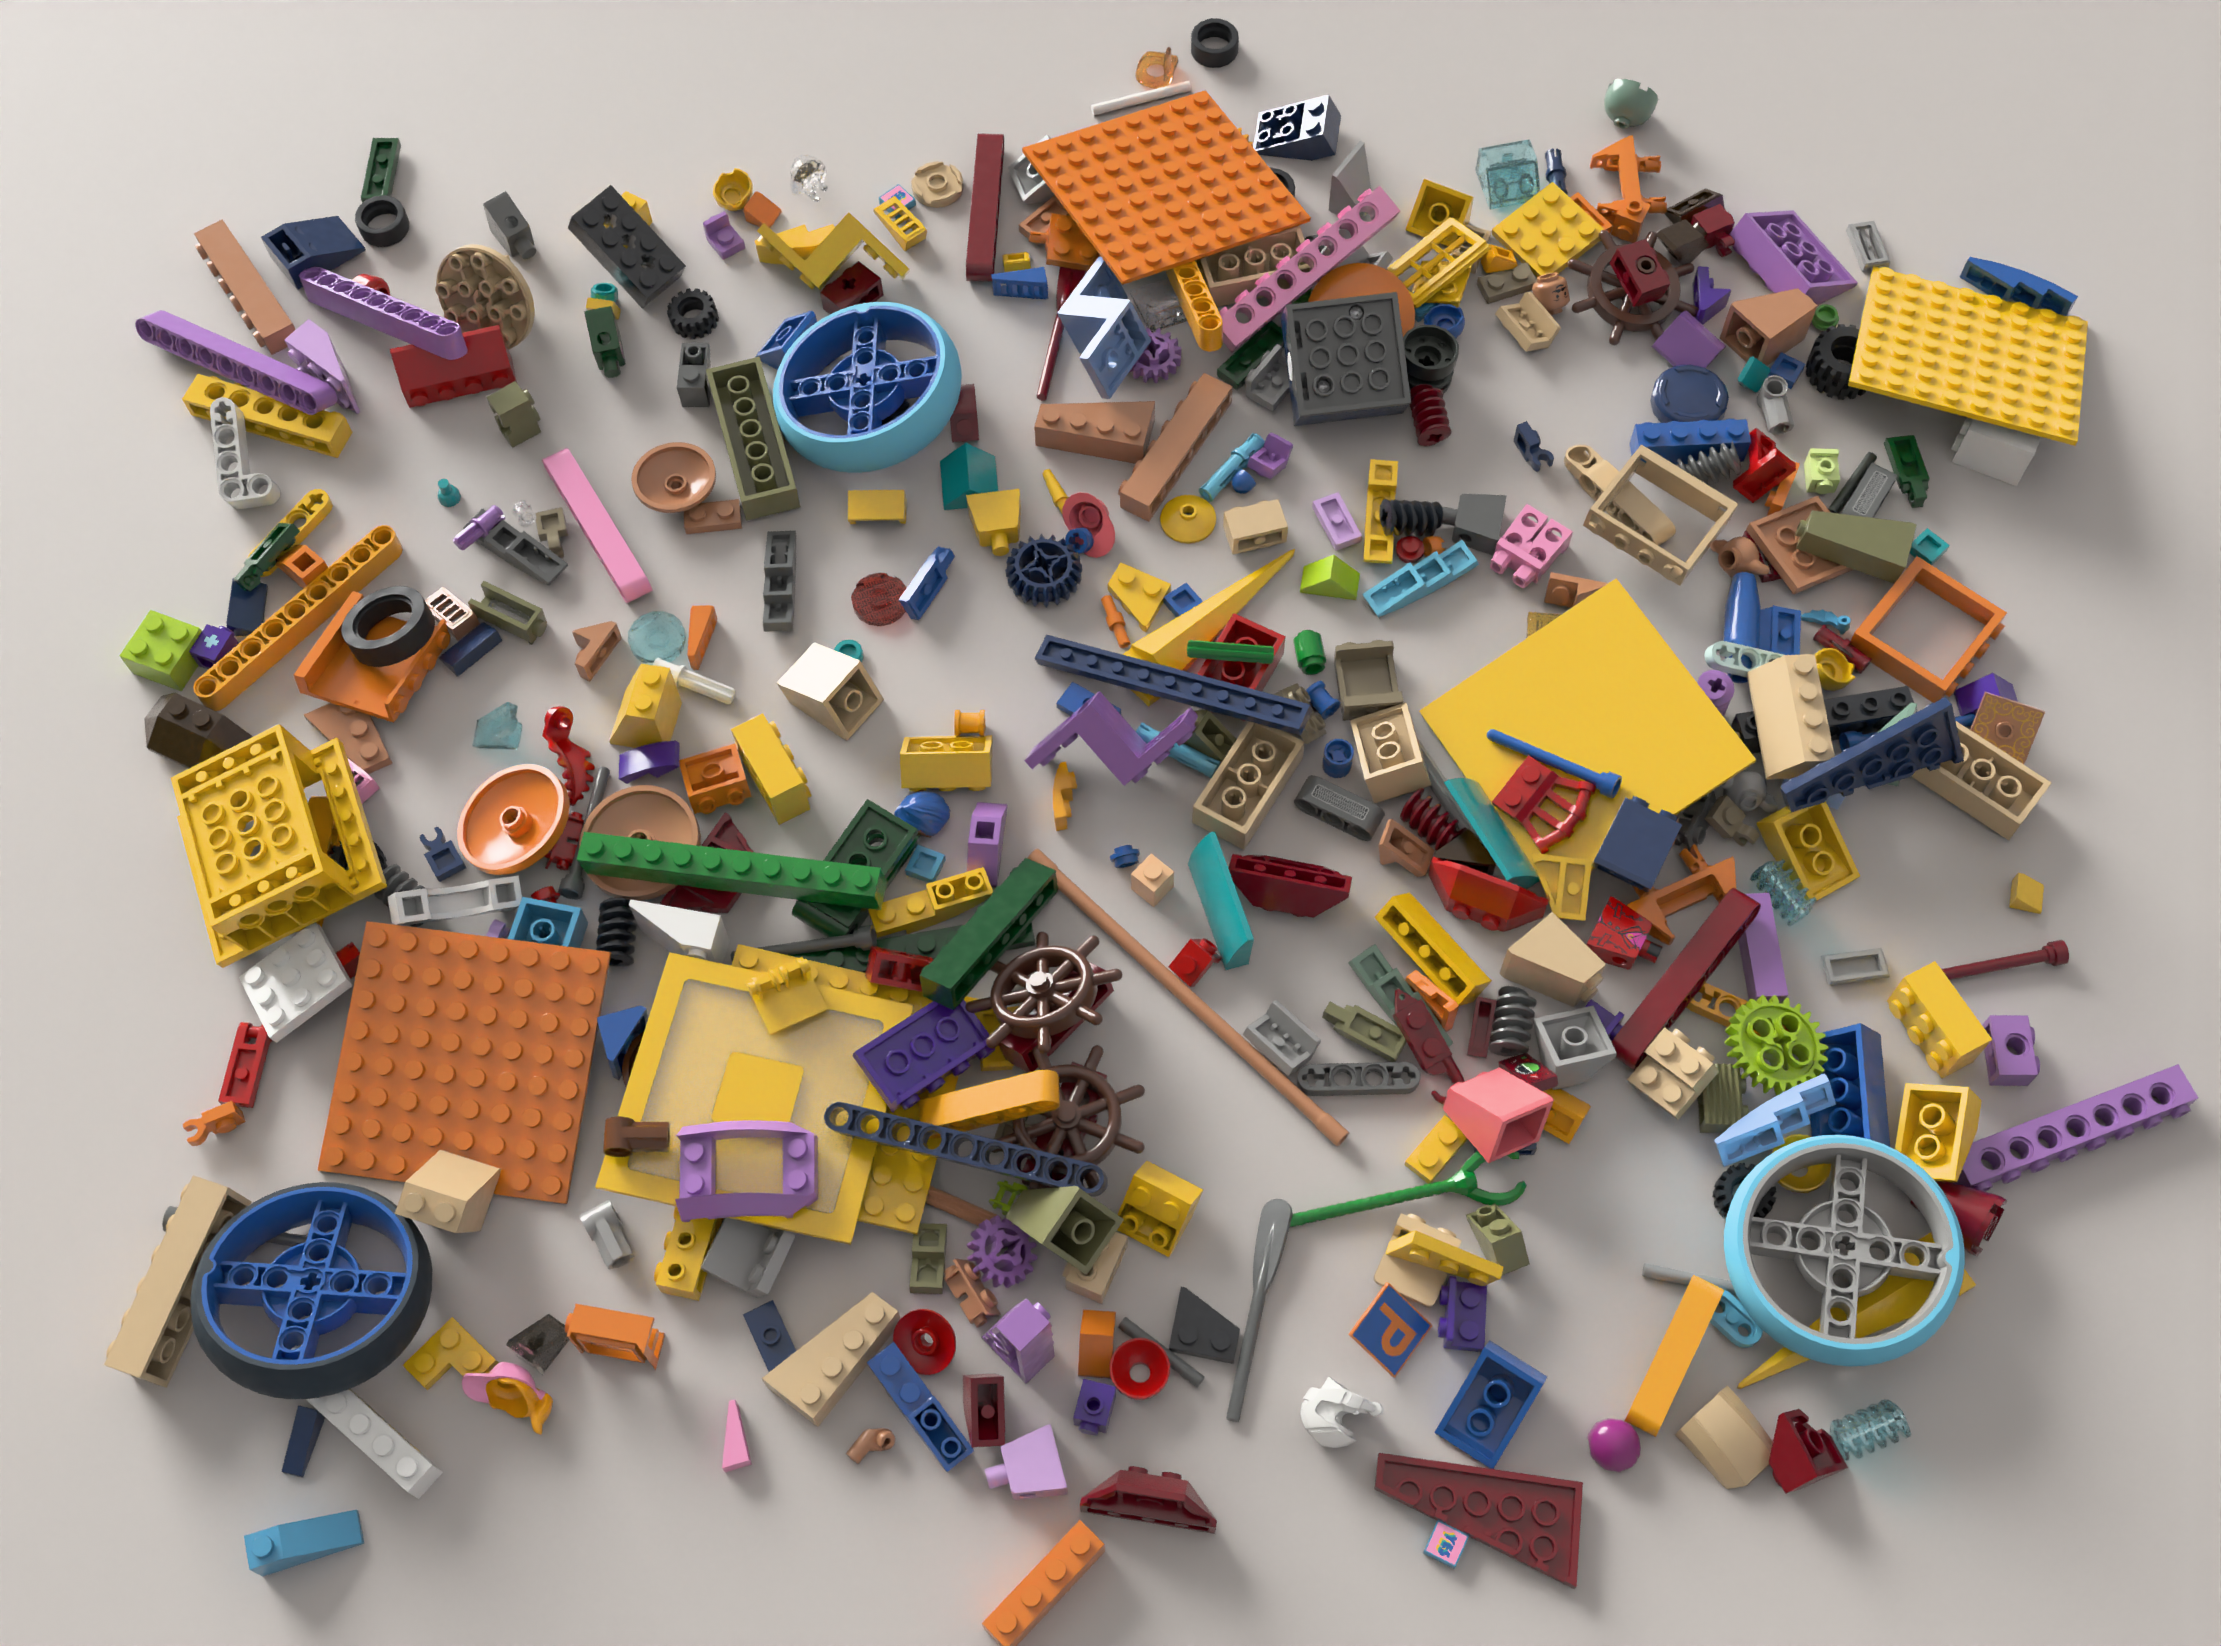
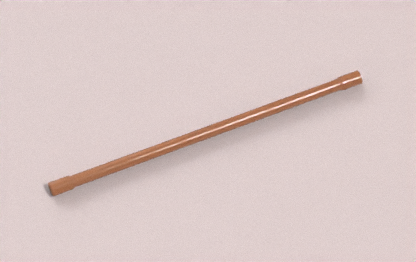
[1027,849,1350,1146]

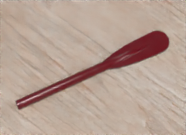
[1036,267,1086,401]

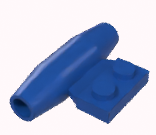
[1724,572,1801,683]

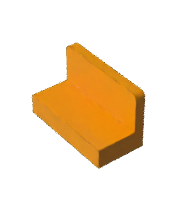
[1543,1088,1591,1144]

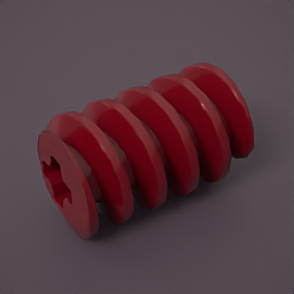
[1410,384,1452,446]
[1400,788,1467,851]

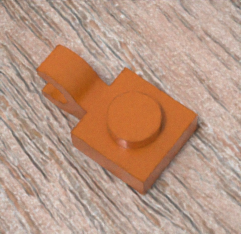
[182,1101,246,1146]

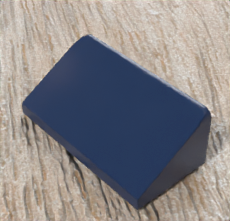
[226,578,268,636]
[438,622,502,677]

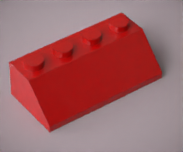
[390,325,517,408]

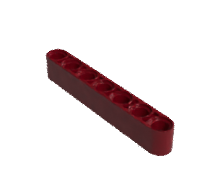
[966,133,1004,282]
[1611,888,1761,1071]

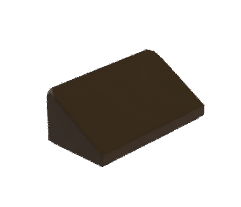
[1665,188,1725,224]

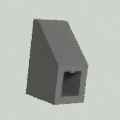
[677,343,711,407]

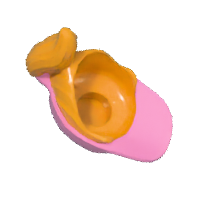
[462,1362,553,1435]

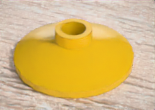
[1160,495,1216,544]

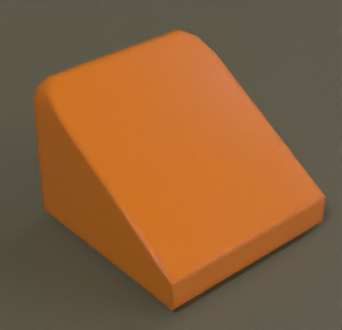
[744,191,782,228]

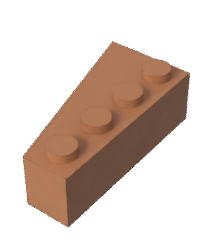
[1034,401,1155,464]

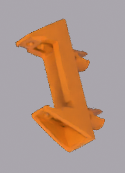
[1590,135,1667,225]
[1626,844,1736,945]

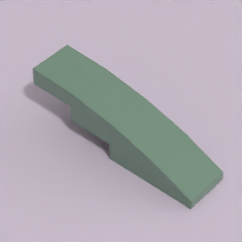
[1348,944,1453,1047]

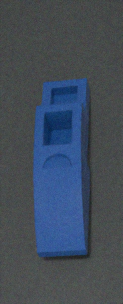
[866,1342,974,1472]

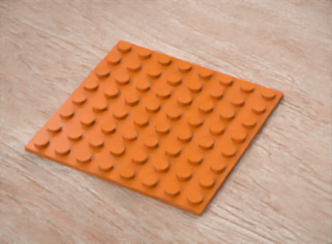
[1022,90,1311,285]
[318,921,611,1204]

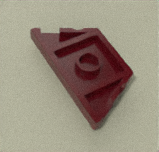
[660,812,754,914]

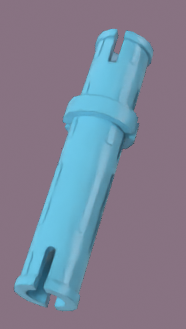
[1199,433,1265,502]
[1136,722,1221,778]

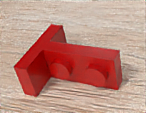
[1733,428,1796,503]

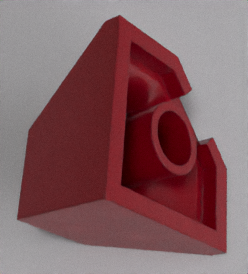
[1769,1409,1848,1494]

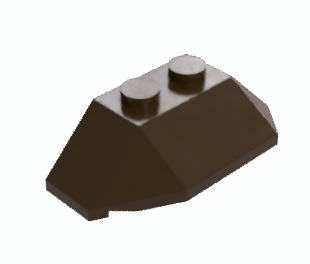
[144,693,253,769]

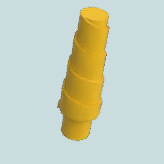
[1042,469,1069,514]

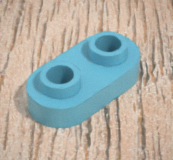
[1710,1290,1763,1348]

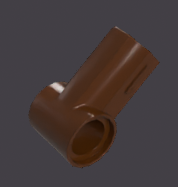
[603,1116,670,1157]

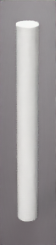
[1091,81,1191,116]

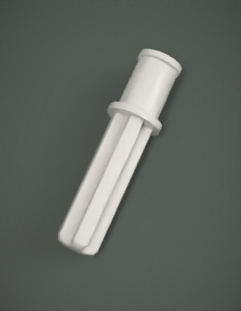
[653,658,736,704]

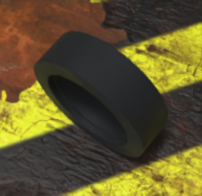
[341,586,435,667]

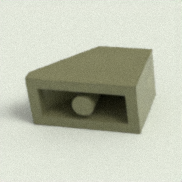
[1183,710,1237,764]

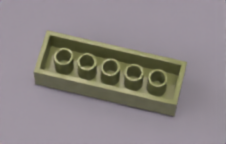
[706,357,801,521]

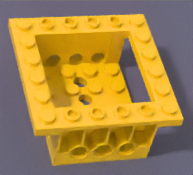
[171,724,387,968]

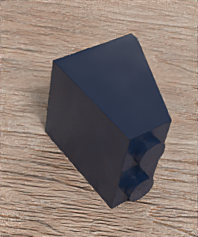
[1592,796,1682,893]

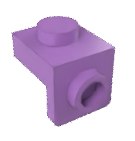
[1247,432,1293,479]

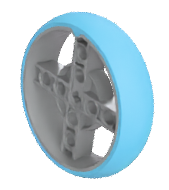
[1724,1135,1965,1367]

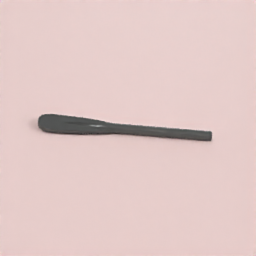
[1226,1199,1293,1422]

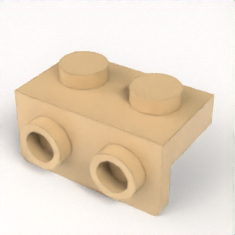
[1495,292,1561,352]

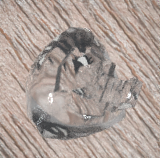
[790,155,828,202]

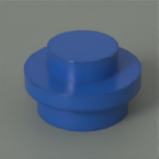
[1110,845,1140,868]

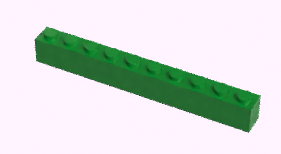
[576,832,887,910]

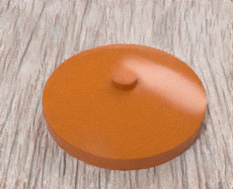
[1308,263,1415,337]
[457,764,570,875]

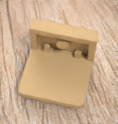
[1374,1213,1462,1307]

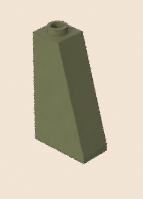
[1795,510,1917,584]

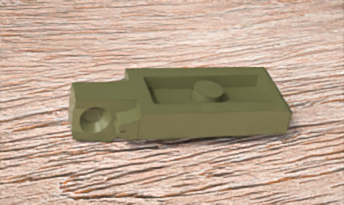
[1322,1001,1407,1062]

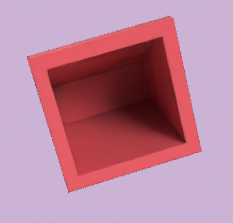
[1443,1067,1554,1163]

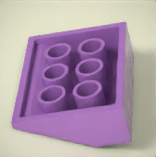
[1729,210,1858,305]

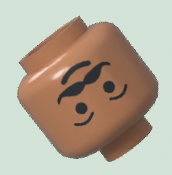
[1532,273,1570,315]

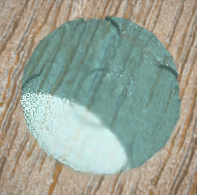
[628,611,686,664]

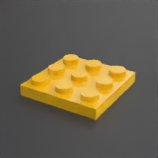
[1492,182,1604,277]

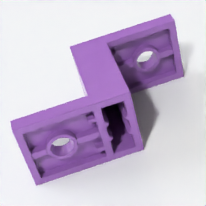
[1024,691,1198,786]

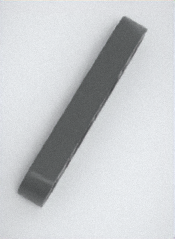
[1297,1062,1421,1096]

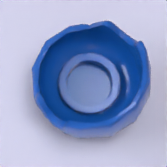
[1424,304,1465,339]

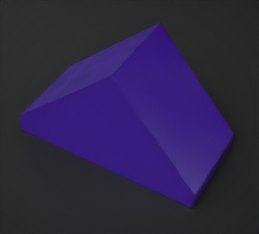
[1954,673,2018,716]

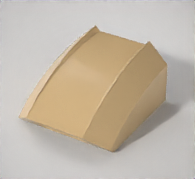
[1675,1385,1773,1489]

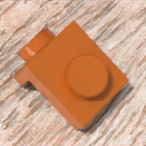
[1611,196,1651,243]

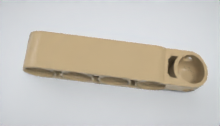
[1564,444,1676,546]

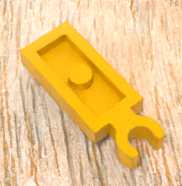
[1404,1115,1468,1184]

